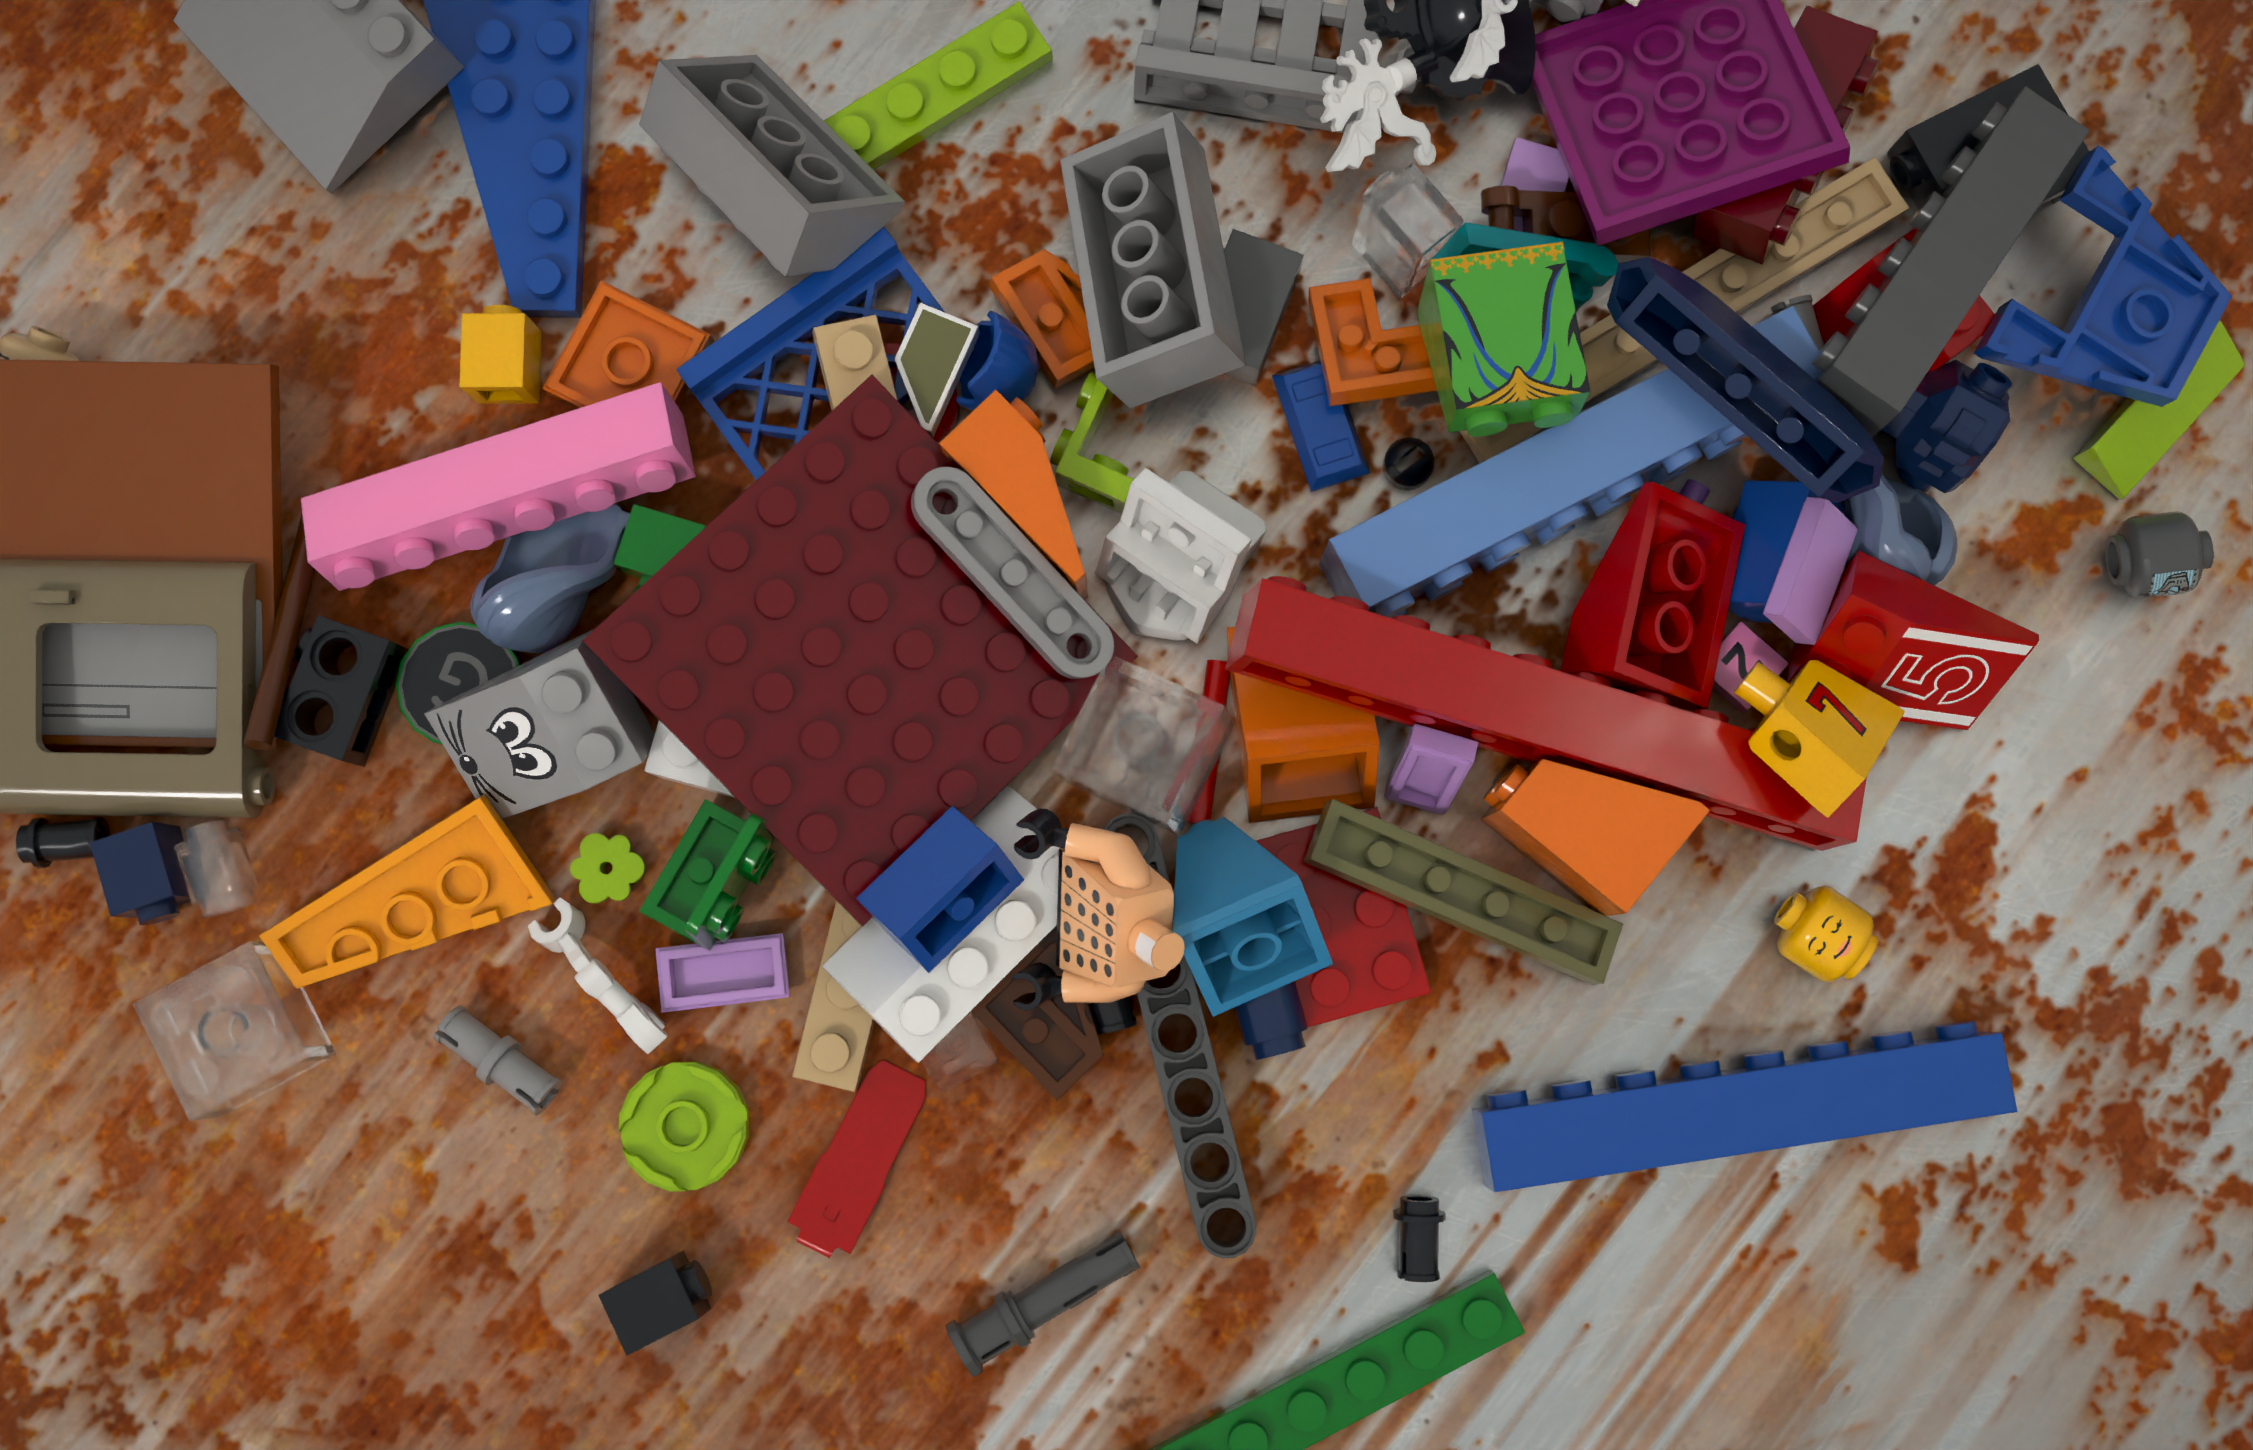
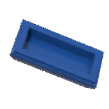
[1272,360,1371,492]

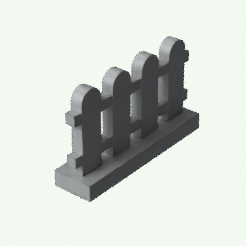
[1134,0,1379,133]

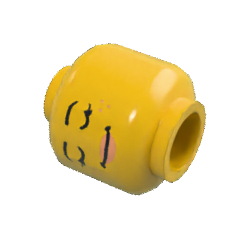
[1774,886,1878,982]

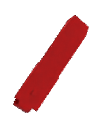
[787,1060,926,1258]

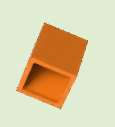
[1227,627,1380,823]
[1480,759,1710,916]

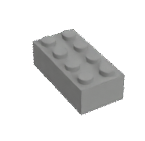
[1060,112,1246,408]

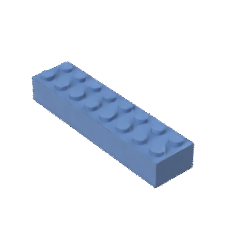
[1319,306,1821,618]

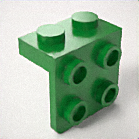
[639,799,777,951]

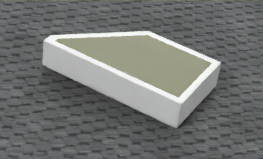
[895,303,980,437]

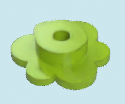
[570,833,646,904]

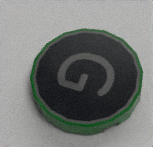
[396,622,522,745]

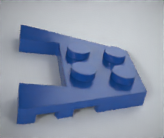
[1973,145,2232,407]

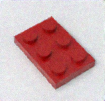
[1256,807,1431,1028]

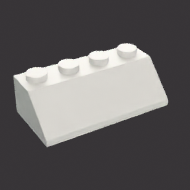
[822,785,1059,1063]

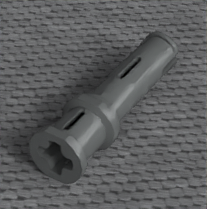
[945,1230,1141,1377]

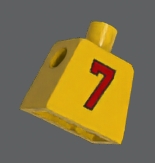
[1734,660,1905,818]

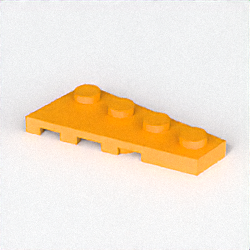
[259,794,556,989]

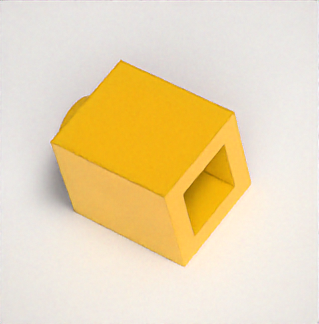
[459,305,542,404]

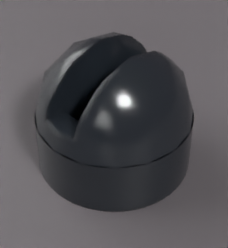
[1382,437,1435,490]

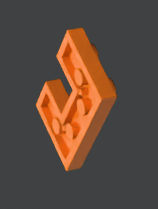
[1308,278,1437,406]

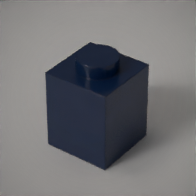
[90,822,201,925]

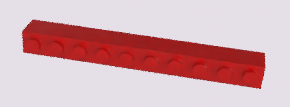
[1225,576,1867,851]

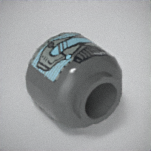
[2105,511,2214,599]

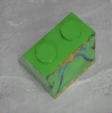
[1417,242,1591,437]

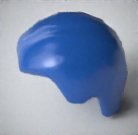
[956,311,1039,411]

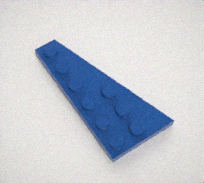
[423,0,596,318]

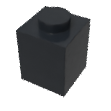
[598,1250,712,1356]

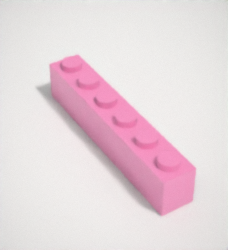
[301,382,696,591]

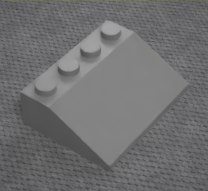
[173,0,465,194]

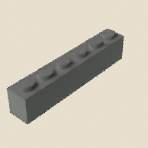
[1812,86,2090,438]

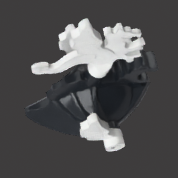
[1320,0,1536,172]

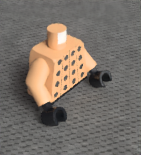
[1011,809,1185,1011]

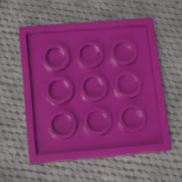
[1531,0,1850,246]

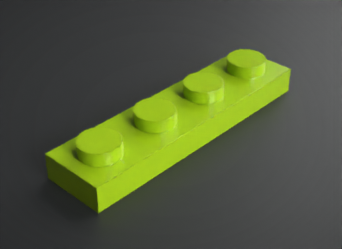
[824,1,1053,170]

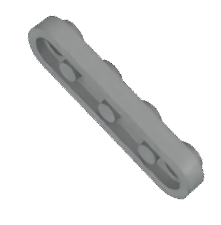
[911,467,1114,679]

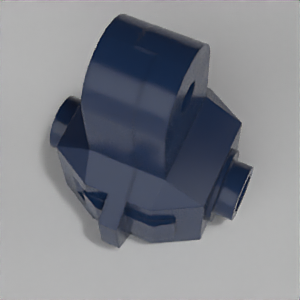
[1881,360,2012,493]

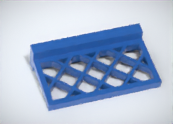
[676,227,974,480]

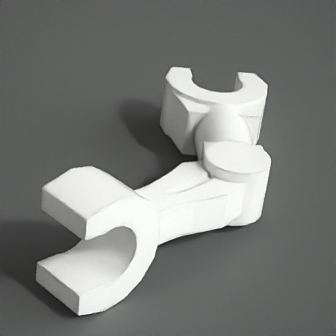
[528,898,668,1054]

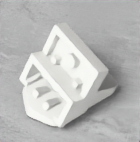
[1095,468,1266,644]

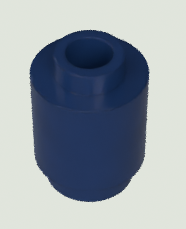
[1235,981,1308,1060]

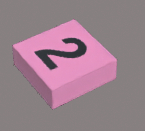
[1713,621,1789,712]

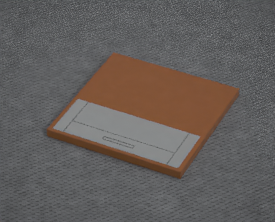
[0,359,285,749]

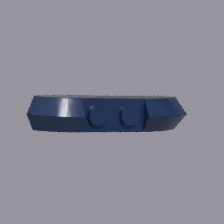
[1607,257,1884,503]

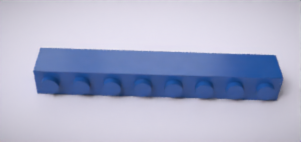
[1472,1021,2017,1192]

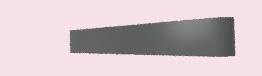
[1103,813,1256,1258]

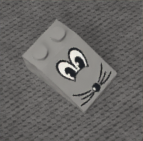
[424,629,655,819]

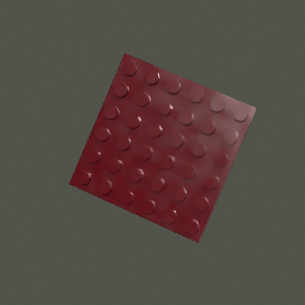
[582,374,1138,926]

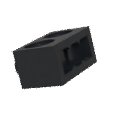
[274,615,409,767]

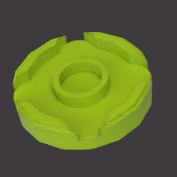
[619,1062,750,1192]

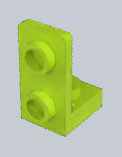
[1050,372,1134,514]

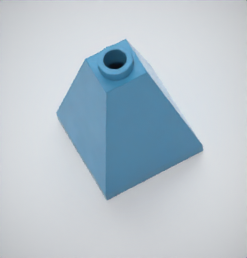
[1173,817,1333,1017]

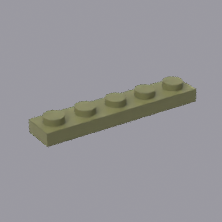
[1303,799,1623,985]

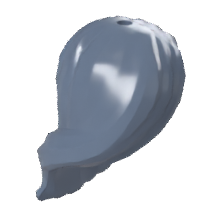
[1844,473,1958,586]
[470,504,630,653]

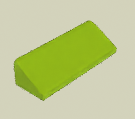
[2073,320,2246,500]

